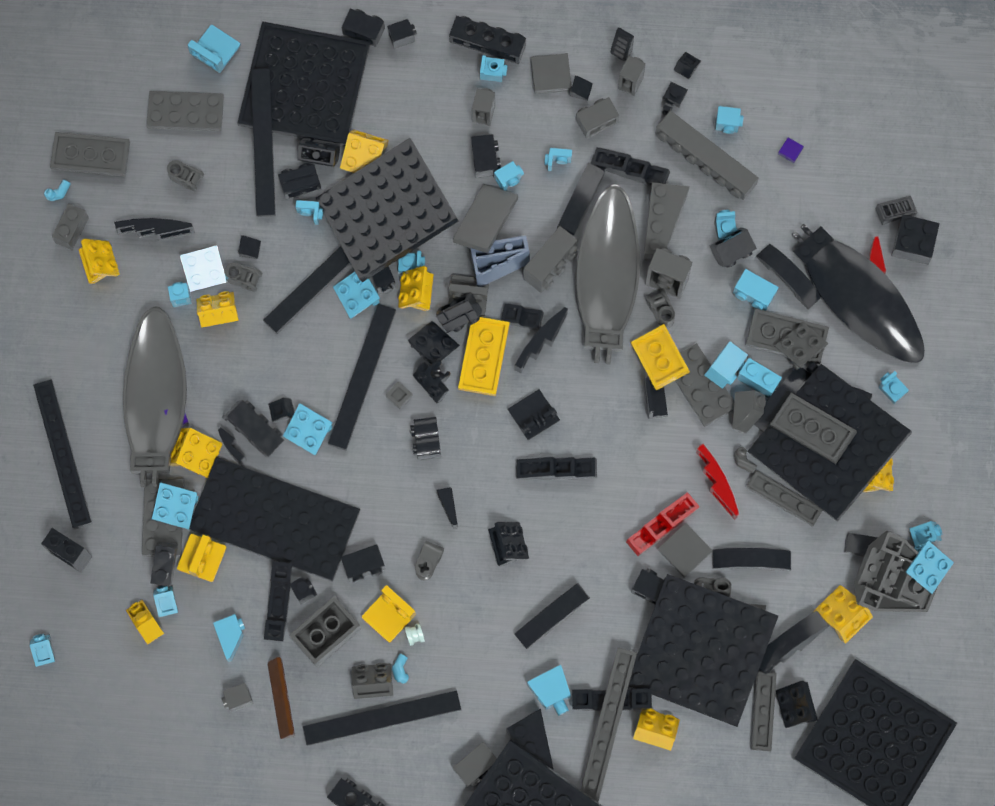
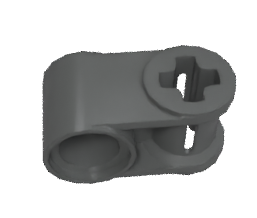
[167,160,204,191]
[225,263,263,292]
[646,289,675,328]
[415,541,444,580]
[694,577,732,597]

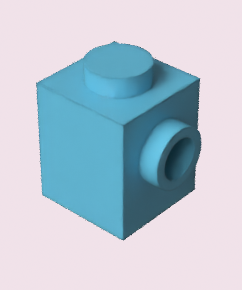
[715,106,744,134]

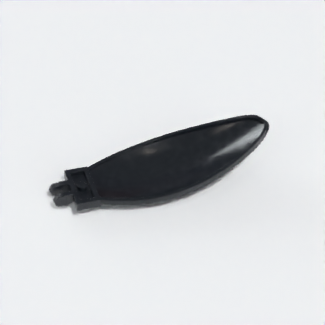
[791,224,925,363]

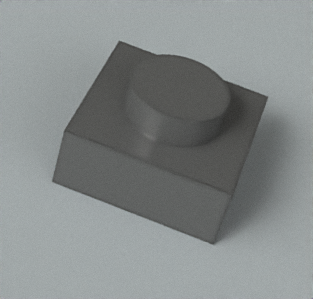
[385,382,413,409]

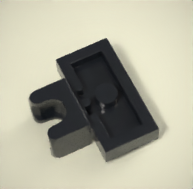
[413,361,451,403]

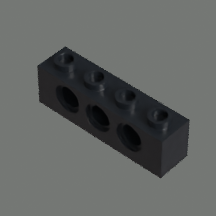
[449,16,526,64]
[327,778,385,806]

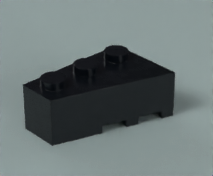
[222,400,284,457]
[506,708,554,770]

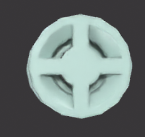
[404,623,425,646]

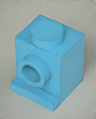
[480,55,508,82]
[494,161,524,191]
[168,282,192,307]

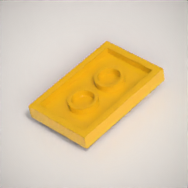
[631,324,690,390]

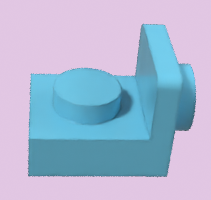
[545,148,572,171]
[296,200,323,225]
[715,210,736,240]
[398,251,425,273]
[878,371,909,404]
[910,521,943,546]
[153,585,178,617]
[29,634,55,667]

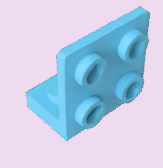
[187,25,241,73]

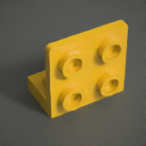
[340,129,389,173]
[170,428,222,478]
[362,585,416,643]
[814,585,873,644]

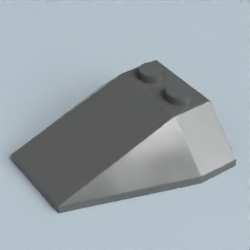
[854,531,938,612]

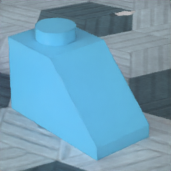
[213,614,245,662]

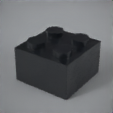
[892,214,940,265]

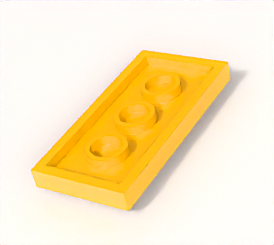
[458,317,510,397]

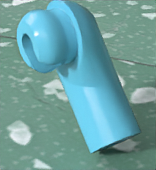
[44,180,71,201]
[392,653,409,684]

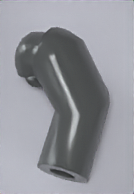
[734,447,757,474]

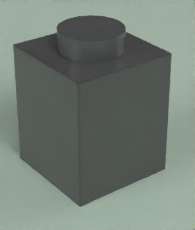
[221,683,254,712]

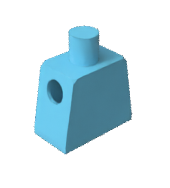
[527,665,571,716]

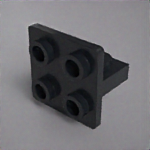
[488,522,529,566]
[776,681,818,728]

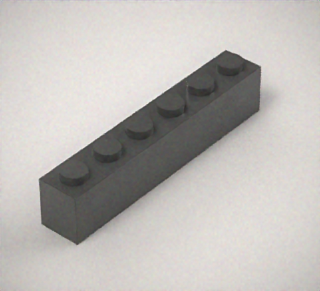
[656,110,759,200]

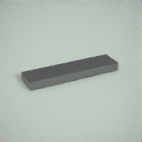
[746,470,822,527]
[751,671,777,752]

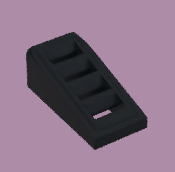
[610,27,634,61]
[875,195,917,225]
[436,487,458,529]

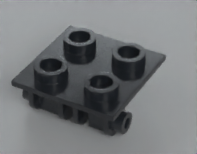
[408,321,460,364]
[507,389,560,440]

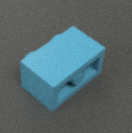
[733,269,779,311]
[705,341,748,389]
[737,358,782,398]

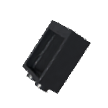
[41,528,92,573]

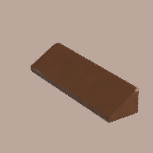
[267,657,295,739]

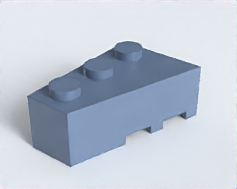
[470,235,530,287]

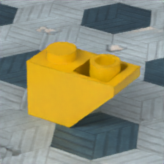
[126,600,164,644]

